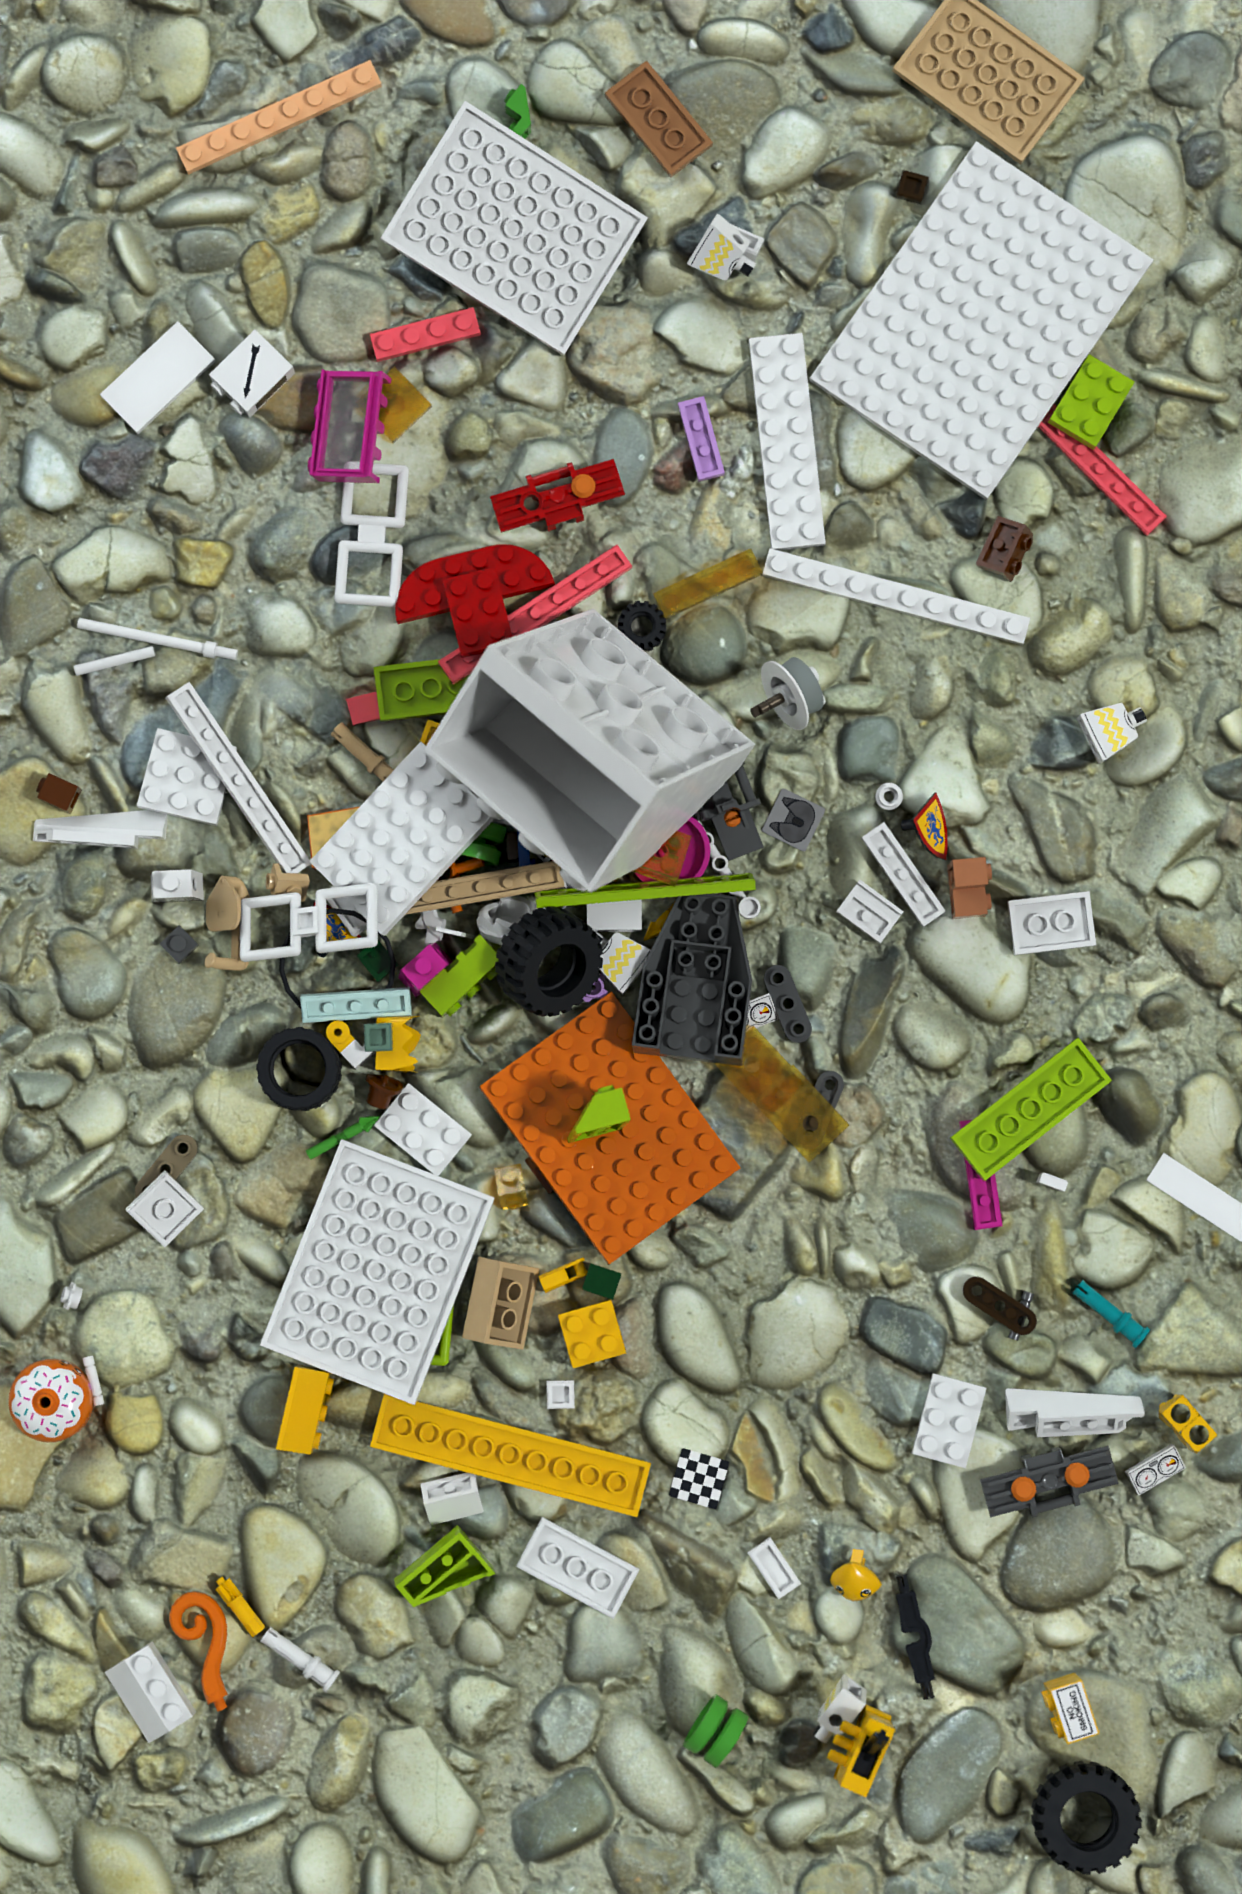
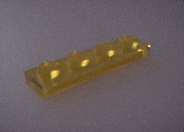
[653,548,763,619]

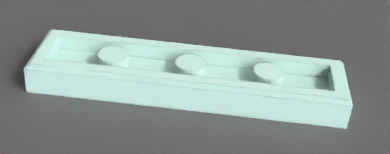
[300,987,412,1023]

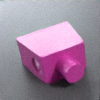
[398,943,453,998]

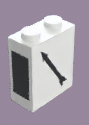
[209,330,295,418]

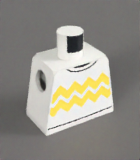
[687,214,756,280]
[1077,703,1147,764]
[596,931,651,995]
[813,1674,867,1743]

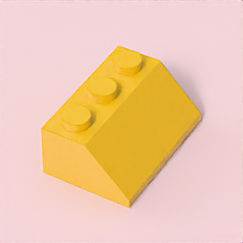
[276,1365,334,1455]

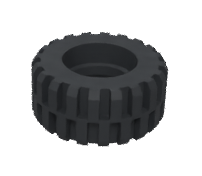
[495,906,603,1017]
[1031,1761,1142,1875]

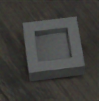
[160,925,199,964]

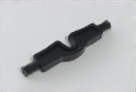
[895,1574,935,1700]

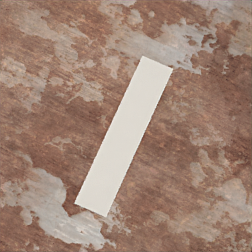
[1146,1153,1242,1242]

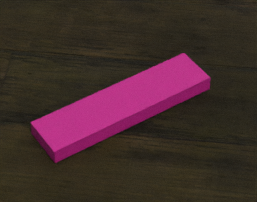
[959,1120,1002,1230]

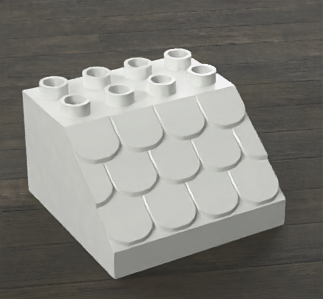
[424,609,756,892]

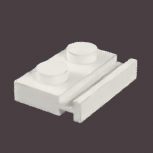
[836,880,904,944]

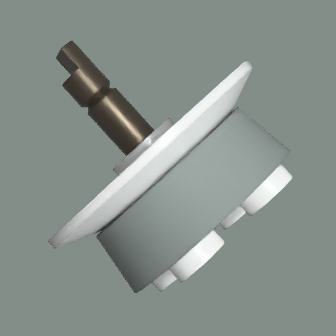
[750,657,826,730]

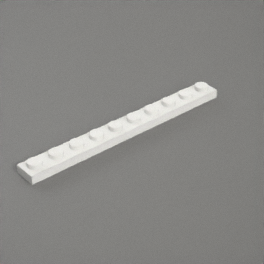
[762,548,1030,645]

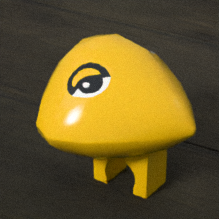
[830,1549,882,1601]

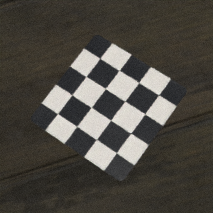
[669,1448,729,1509]

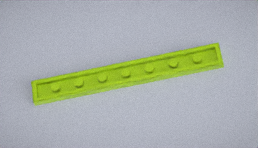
[535,873,756,908]

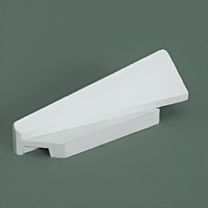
[33,810,168,849]
[1005,1388,1144,1437]

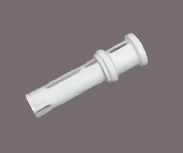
[260,1627,340,1692]

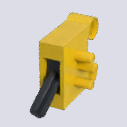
[827,1704,896,1798]

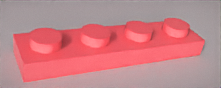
[370,307,481,362]

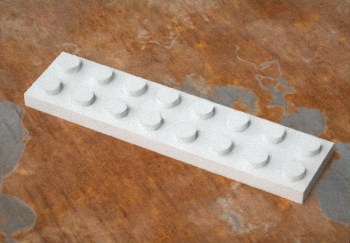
[749,333,826,550]

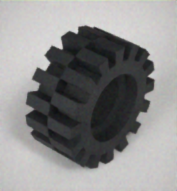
[618,601,666,651]

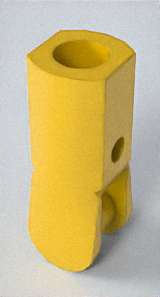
[538,1257,588,1293]

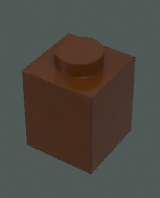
[36,773,82,814]

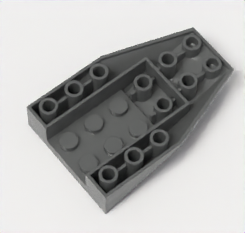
[632,894,752,1066]

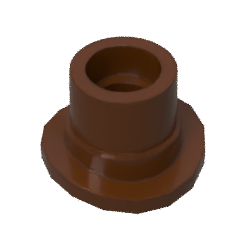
[365,1074,403,1109]

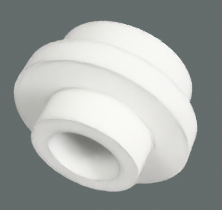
[875,783,903,810]

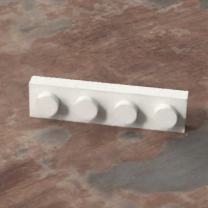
[861,822,946,927]

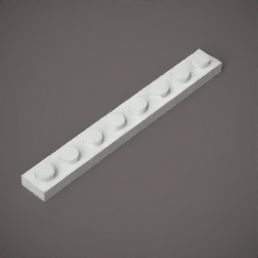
[166,682,311,873]

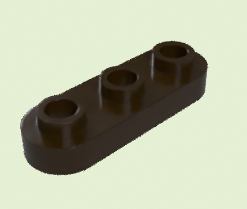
[963,1276,1037,1335]

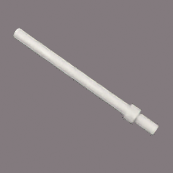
[77,618,238,660]

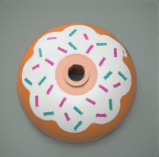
[8,1358,94,1443]

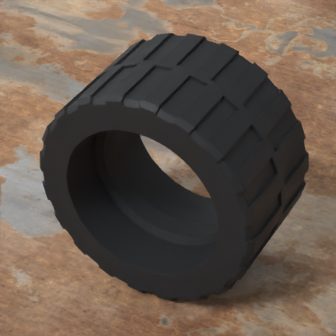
[256,1027,342,1111]

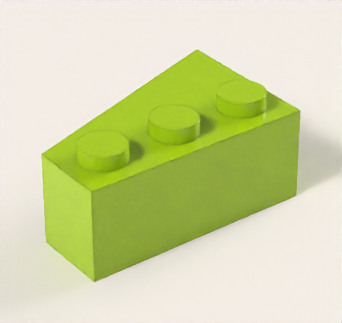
[420,934,498,1017]
[394,1525,495,1607]

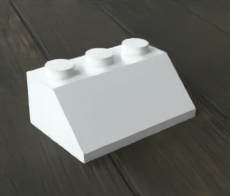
[105,1641,196,1743]

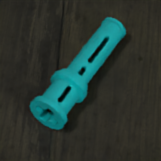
[1072,1280,1150,1348]

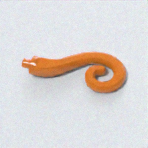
[169,1591,228,1712]

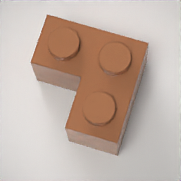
[947,857,992,919]

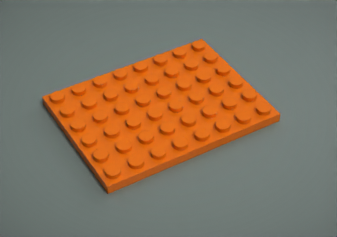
[479,991,741,1265]

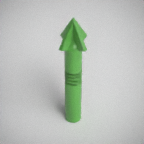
[306,1116,380,1160]

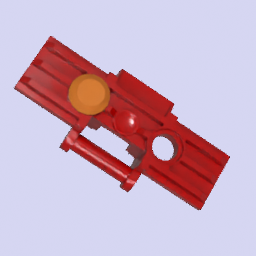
[490,459,625,533]

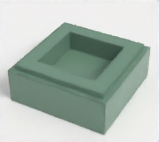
[364,1023,393,1052]

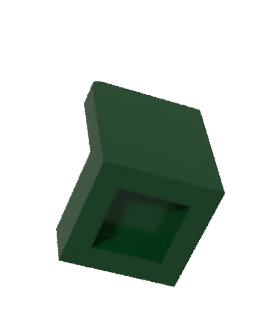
[582,1263,622,1300]

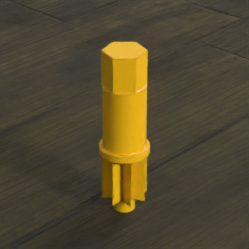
[215,1577,265,1637]

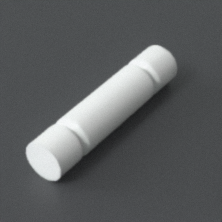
[82,1355,105,1406]

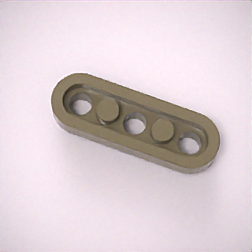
[135,1135,198,1198]

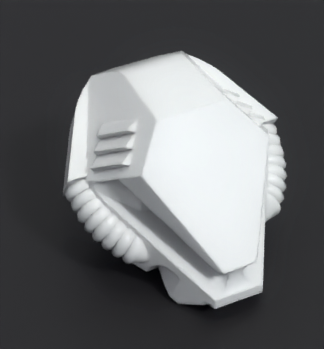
[477,895,545,945]

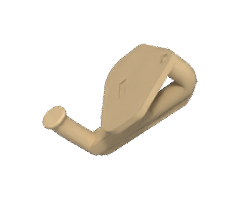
[204,876,250,971]

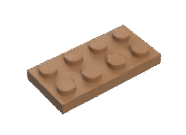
[605,61,713,178]

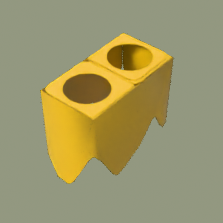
[375,1016,421,1073]
[1159,1394,1217,1454]

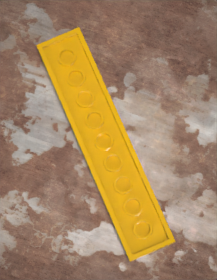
[370,1394,651,1517]

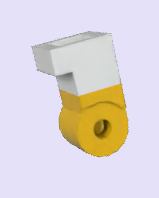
[326,1020,376,1070]

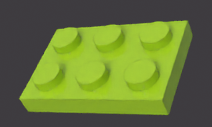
[1048,354,1135,450]

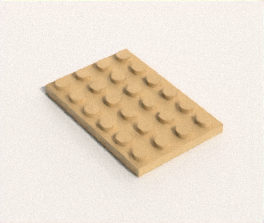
[892,0,1085,165]

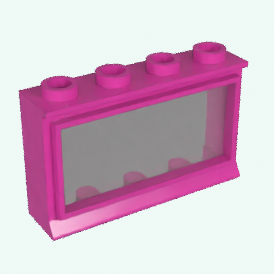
[308,369,391,483]

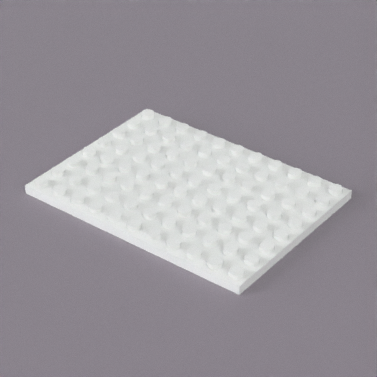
[809,141,1154,500]

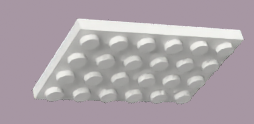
[310,742,495,936]

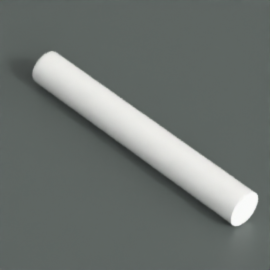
[74,646,156,676]

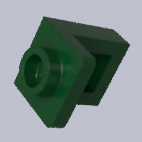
[356,940,399,982]

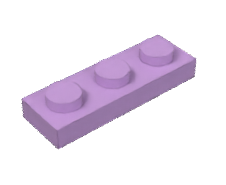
[678,396,725,482]

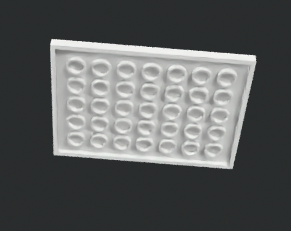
[380,101,648,356]
[260,1139,495,1405]

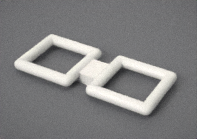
[334,462,409,607]
[240,883,378,962]

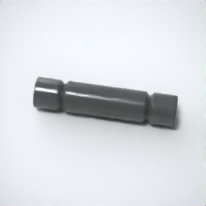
[1008,1291,1034,1341]

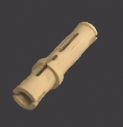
[331,722,394,781]

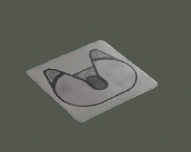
[762,788,825,852]

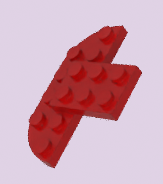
[395,544,555,658]

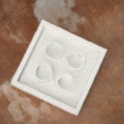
[137,728,237,826]

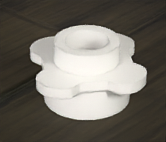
[60,1282,83,1310]

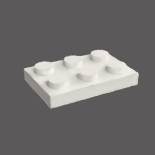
[1007,891,1096,955]
[374,1083,472,1176]
[912,1373,986,1468]

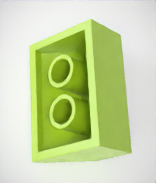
[567,1085,631,1143]

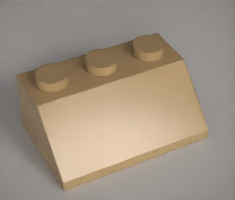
[462,1257,539,1350]

